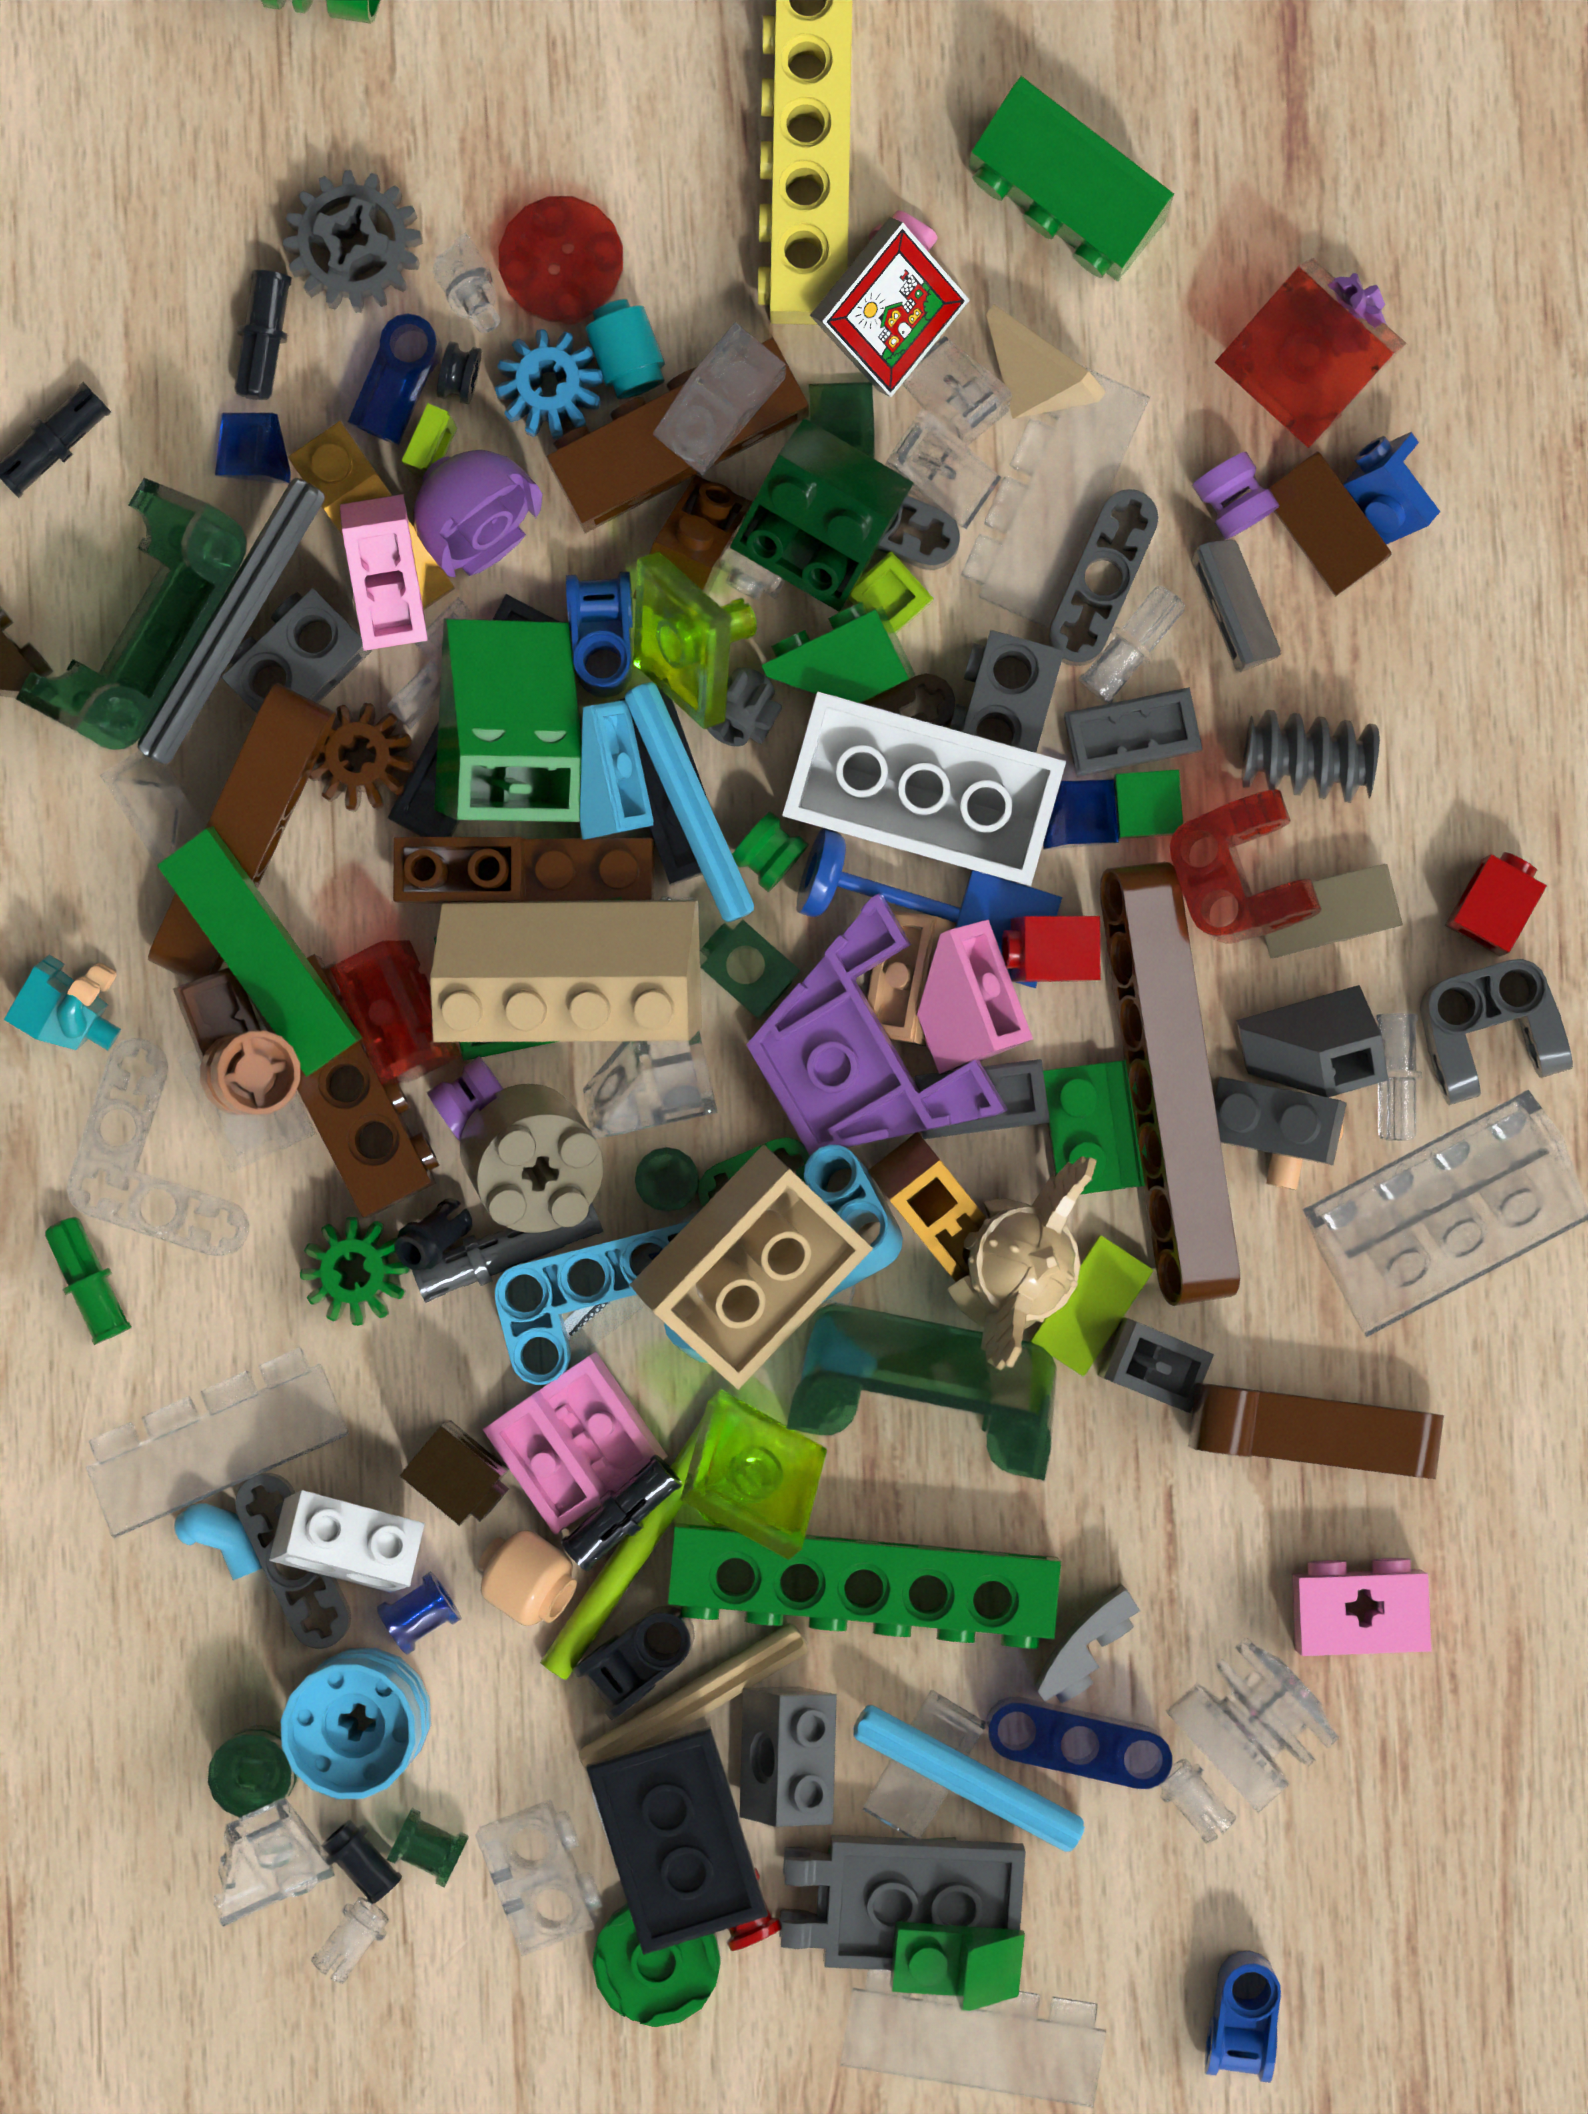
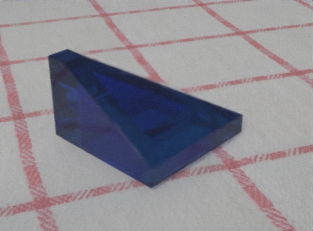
[215,413,291,484]
[1043,780,1119,849]

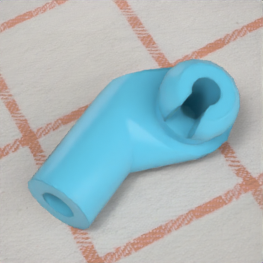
[174,1503,262,1580]

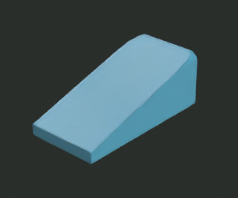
[580,700,654,840]

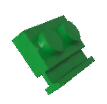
[1043,1060,1148,1195]

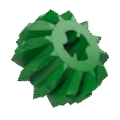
[300,1217,411,1326]

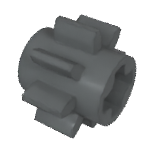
[698,667,782,747]

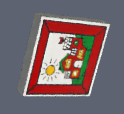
[810,217,970,397]

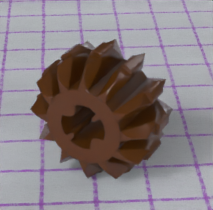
[309,703,415,812]

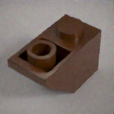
[633,475,752,625]

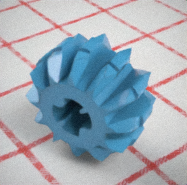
[495,329,603,439]

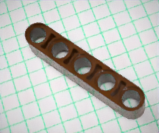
[148,683,336,982]

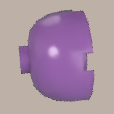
[413,449,543,577]

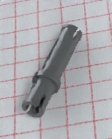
[411,1203,604,1303]

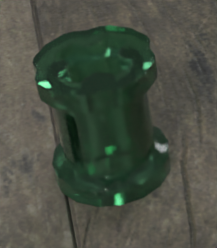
[386,1808,469,1888]

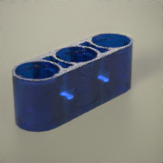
[986,1697,1172,1789]

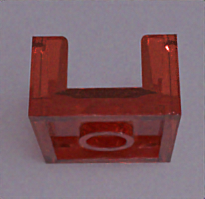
[1215,258,1407,448]

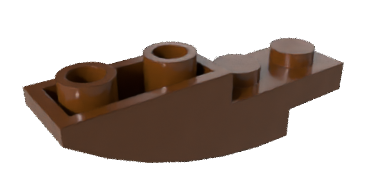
[393,837,655,904]

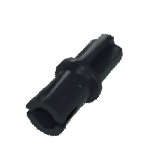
[234,270,292,400]

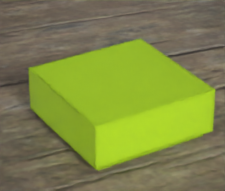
[402,403,457,478]
[847,552,934,634]

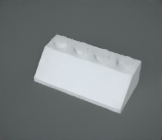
[782,691,1066,886]

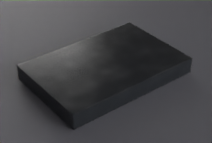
[586,1726,768,1955]

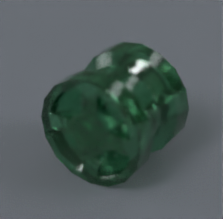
[635,1147,700,1212]

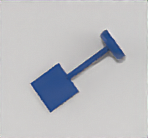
[796,828,1062,988]

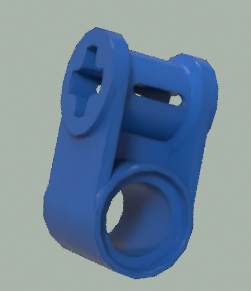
[566,571,633,698]
[1205,1950,1281,2083]

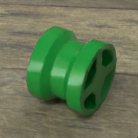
[732,811,809,892]

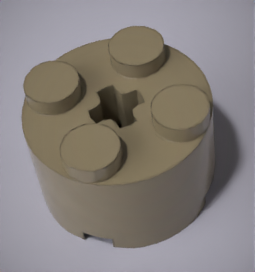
[460,1084,603,1233]

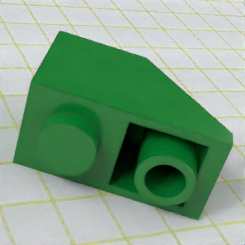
[761,602,915,703]

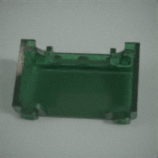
[15,478,246,753]
[786,1304,1057,1481]

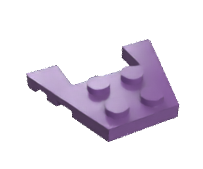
[746,894,1008,1155]

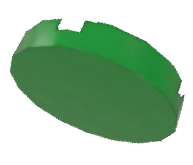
[592,1903,721,2027]

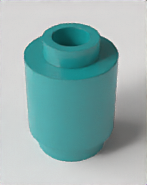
[585,299,665,399]

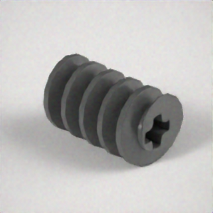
[1241,709,1380,803]

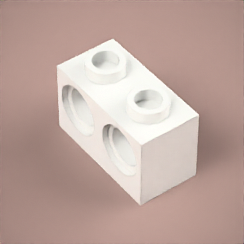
[269,1490,425,1593]

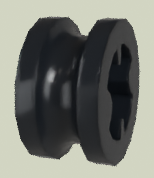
[437,341,482,405]

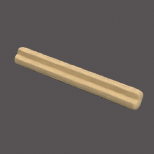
[578,1623,808,1773]

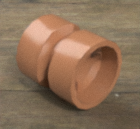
[200,1031,301,1115]

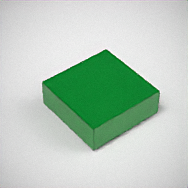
[1114,769,1184,839]

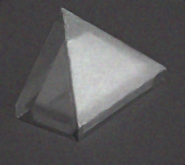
[100,750,207,880]

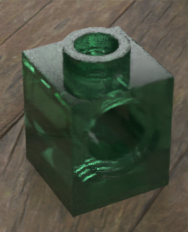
[700,919,800,1021]

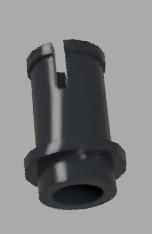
[395,1198,472,1270]
[321,1820,402,1905]

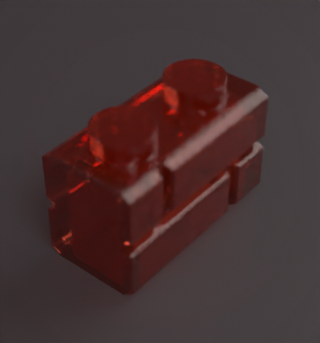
[330,940,461,1085]

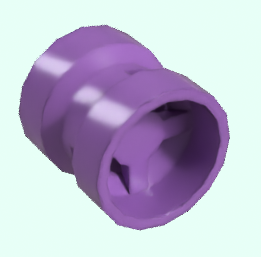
[1192,452,1279,539]
[427,1056,503,1141]

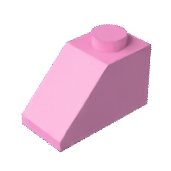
[917,919,1033,1074]

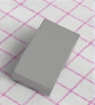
[1035,1585,1140,1703]

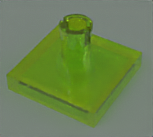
[633,552,757,729]
[680,1389,827,1560]

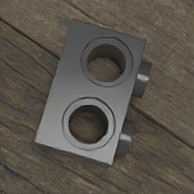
[221,588,372,714]
[950,630,1065,753]

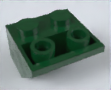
[730,418,914,612]

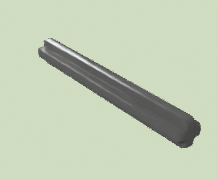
[137,478,325,764]

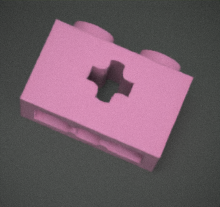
[1292,1558,1431,1656]

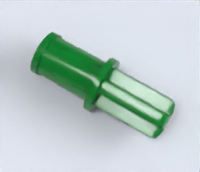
[45,1217,132,1345]

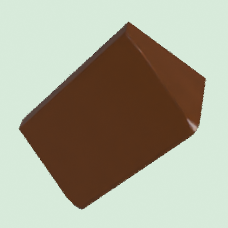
[1268,451,1392,597]

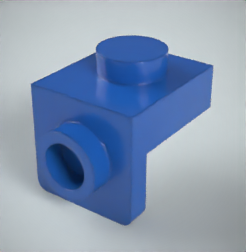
[1343,432,1440,545]

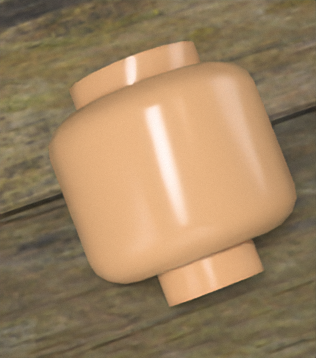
[478,1530,577,1626]

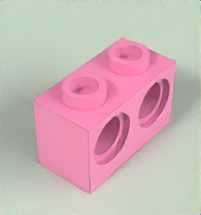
[340,494,428,651]

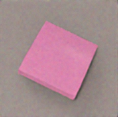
[482,1351,668,1535]

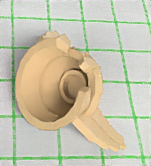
[947,1156,1097,1370]

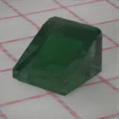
[809,382,875,458]

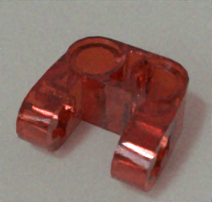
[1169,789,1322,944]

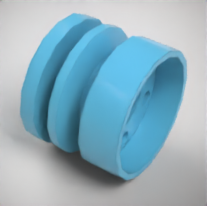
[281,1648,431,1799]

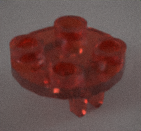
[499,196,624,325]

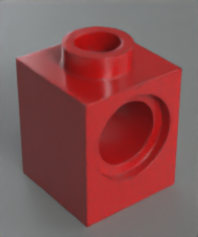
[1445,852,1547,956]
[1001,916,1101,982]

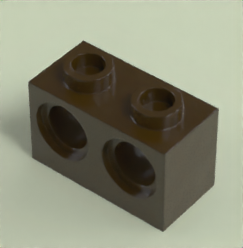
[399,1420,509,1526]

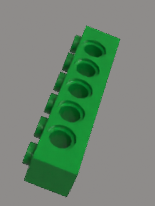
[668,1523,1061,1649]

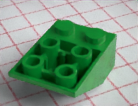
[434,618,582,822]

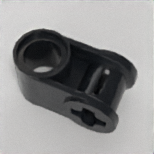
[572,1606,695,1721]

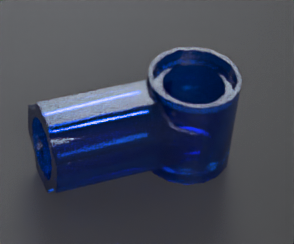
[347,313,442,446]

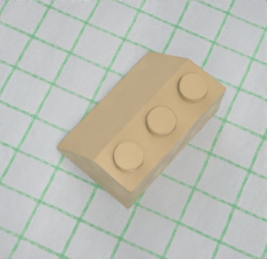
[629,1144,873,1390]

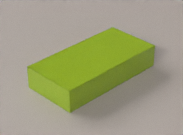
[1030,1235,1154,1377]

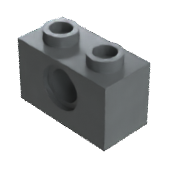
[739,1687,837,1827]

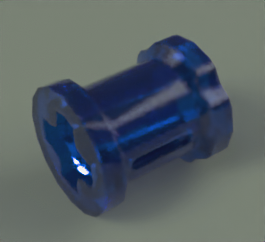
[377,1571,462,1655]

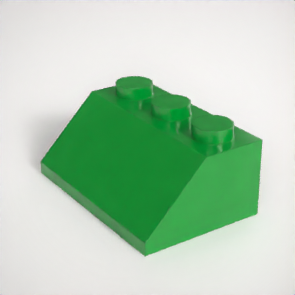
[969,76,1174,282]

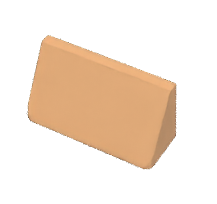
[866,910,956,1046]

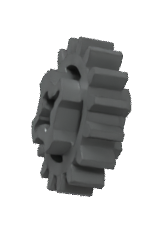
[283,170,423,313]

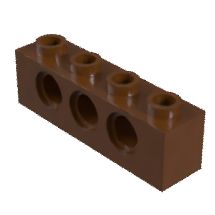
[250,954,440,1218]

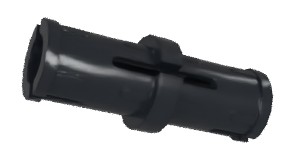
[0,382,112,498]
[561,1455,683,1571]

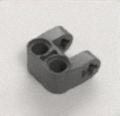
[1420,959,1573,1105]

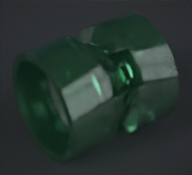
[208,1725,300,1819]

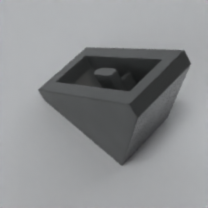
[1098,1317,1214,1413]

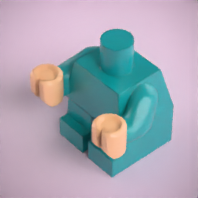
[4,954,121,1051]

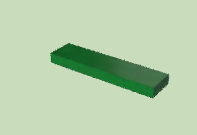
[157,827,363,1077]

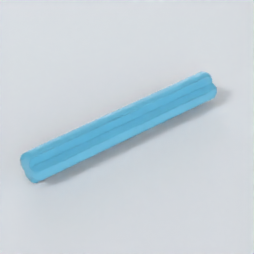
[625,682,754,922]
[853,1705,1085,1852]

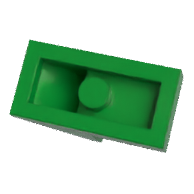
[890,1921,1025,2011]

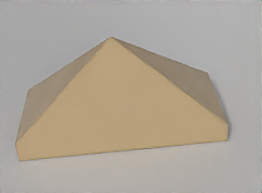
[986,304,1106,419]

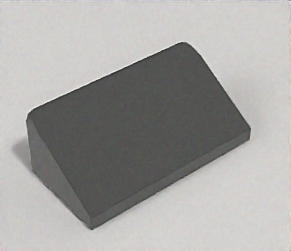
[1191,539,1281,673]

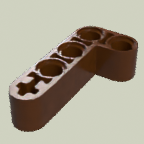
[1188,1383,1444,1479]

